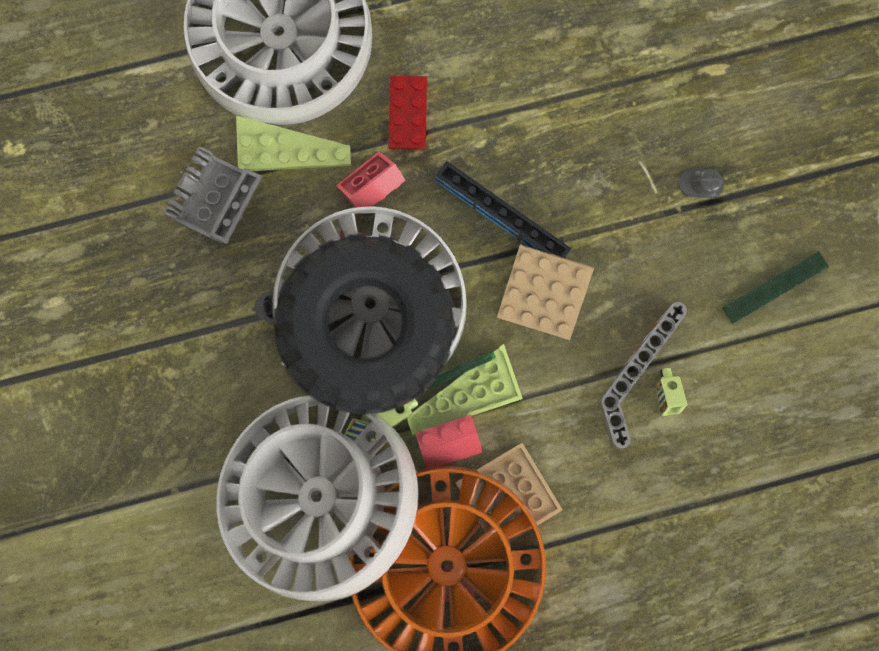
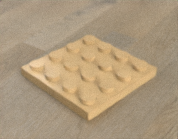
[497,244,594,340]
[455,443,562,543]

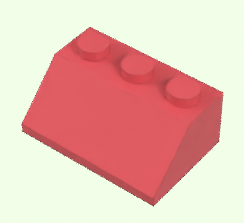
[336,151,405,215]
[415,415,482,468]

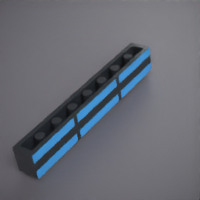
[435,161,571,258]

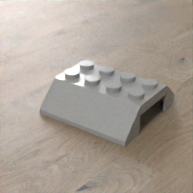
[163,146,262,244]

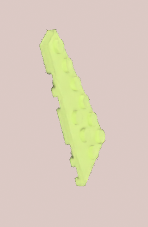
[236,115,351,171]
[407,344,523,436]

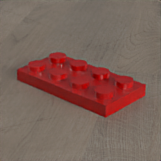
[388,75,427,150]

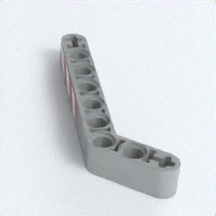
[599,302,687,449]

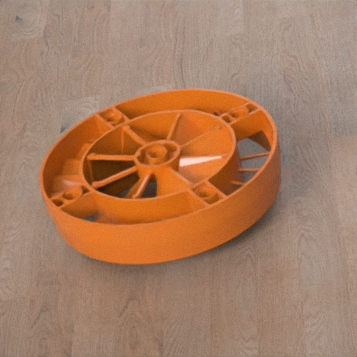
[348,466,546,651]

